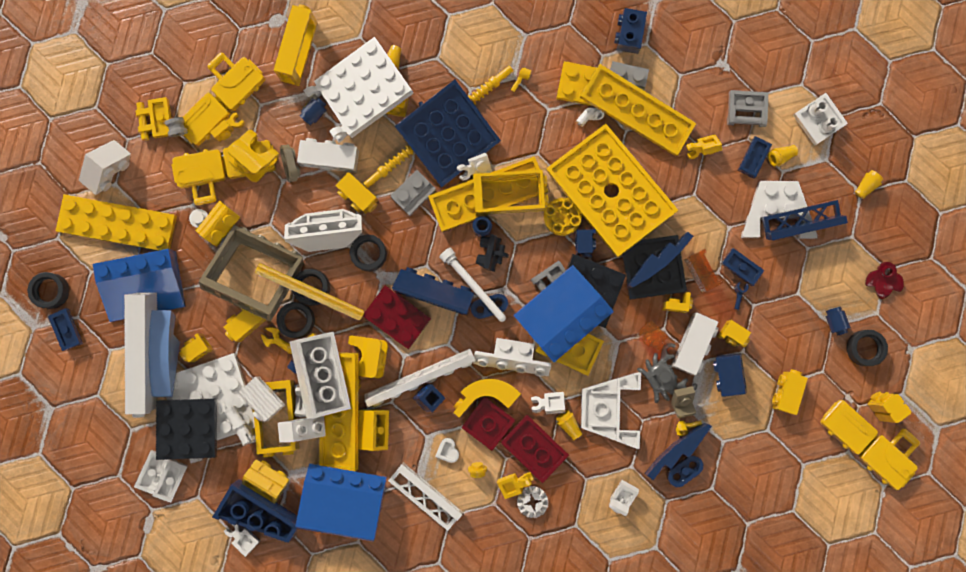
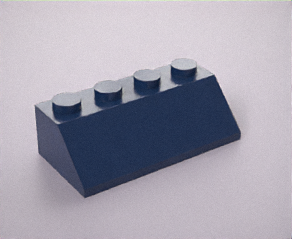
[392,267,474,316]

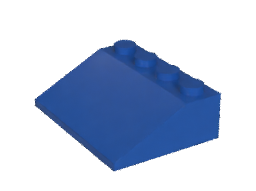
[92,249,186,322]
[513,265,614,362]
[295,464,387,542]

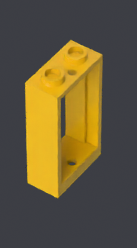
[274,5,318,86]
[473,170,548,215]
[253,380,300,457]

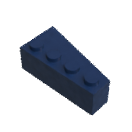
[212,479,299,543]

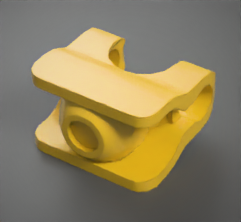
[227,130,280,183]
[348,336,388,378]

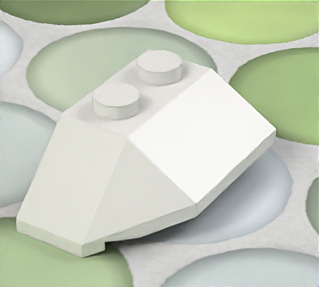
[284,209,362,252]

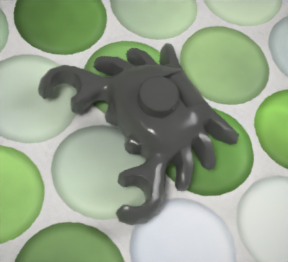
[637,343,698,403]

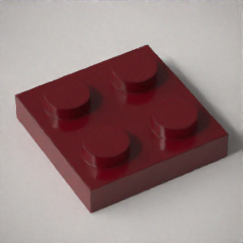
[461,396,515,451]

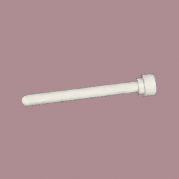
[439,248,506,322]

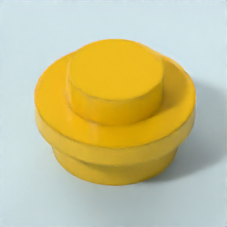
[468,462,487,478]

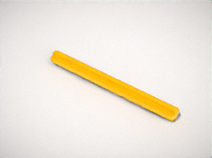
[255,263,364,320]

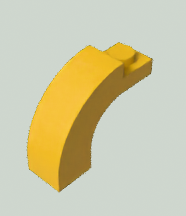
[453,379,521,417]

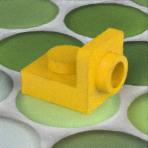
[662,292,693,313]

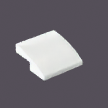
[134,450,187,503]

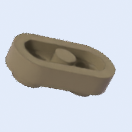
[280,144,300,182]

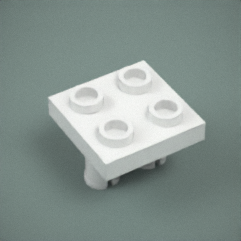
[793,93,848,146]

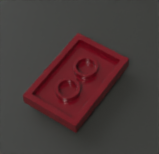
[363,285,431,350]
[500,414,569,483]

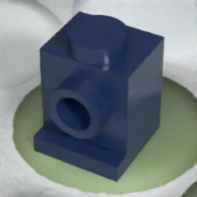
[575,229,596,258]

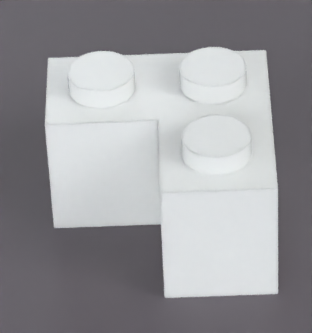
[79,140,131,195]

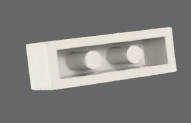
[297,138,359,173]
[671,313,719,375]

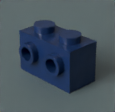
[614,8,647,54]
[713,353,747,397]

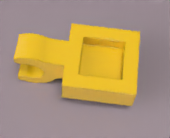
[210,112,245,142]
[686,135,722,159]
[497,472,534,499]

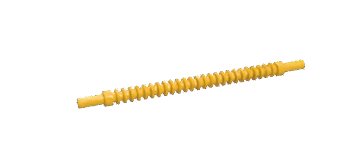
[363,66,513,188]

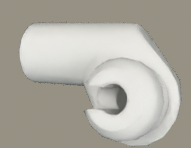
[576,108,604,127]

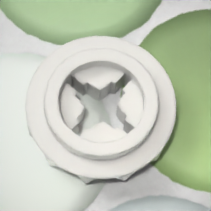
[517,486,548,518]

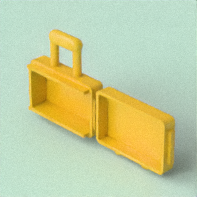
[183,53,266,146]
[171,140,277,205]
[820,400,920,490]

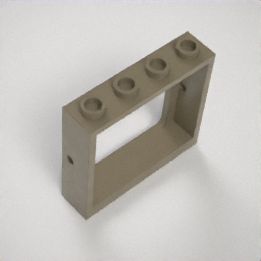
[199,225,304,322]

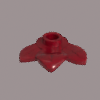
[865,262,904,300]

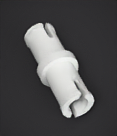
[224,406,254,446]

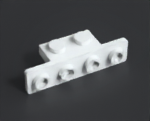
[473,338,551,376]

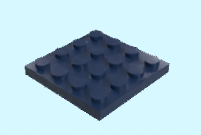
[394,79,501,187]

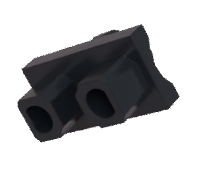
[476,234,509,272]

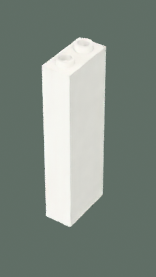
[124,293,157,418]

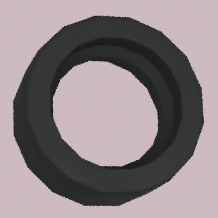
[350,234,387,272]
[292,269,330,306]
[27,272,69,309]
[276,302,315,339]
[847,330,888,366]

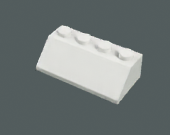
[290,332,351,419]

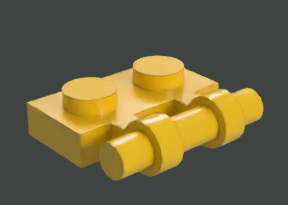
[135,97,171,141]

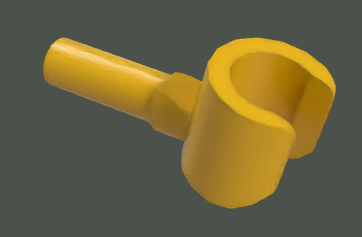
[511,68,531,92]
[676,420,702,436]

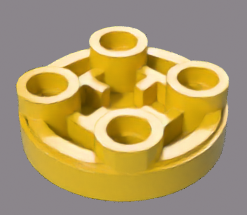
[543,198,582,236]

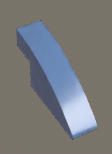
[149,310,180,397]

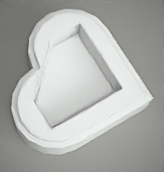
[435,438,459,463]

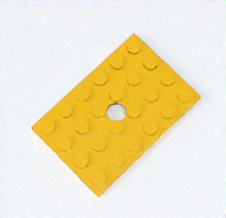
[546,124,678,258]

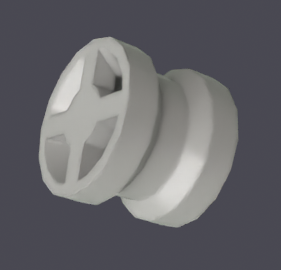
[165,117,188,137]

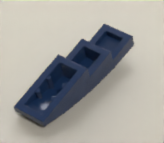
[627,231,694,289]
[644,423,712,480]

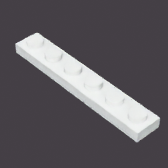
[365,349,475,407]

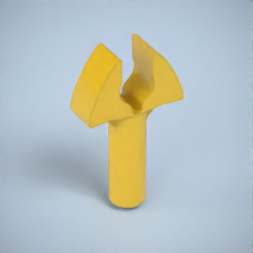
[261,328,292,354]

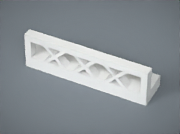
[388,462,463,531]

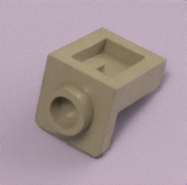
[671,386,696,418]

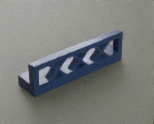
[762,200,848,240]

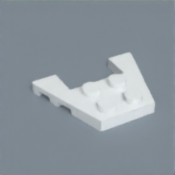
[741,181,817,239]
[581,372,641,449]

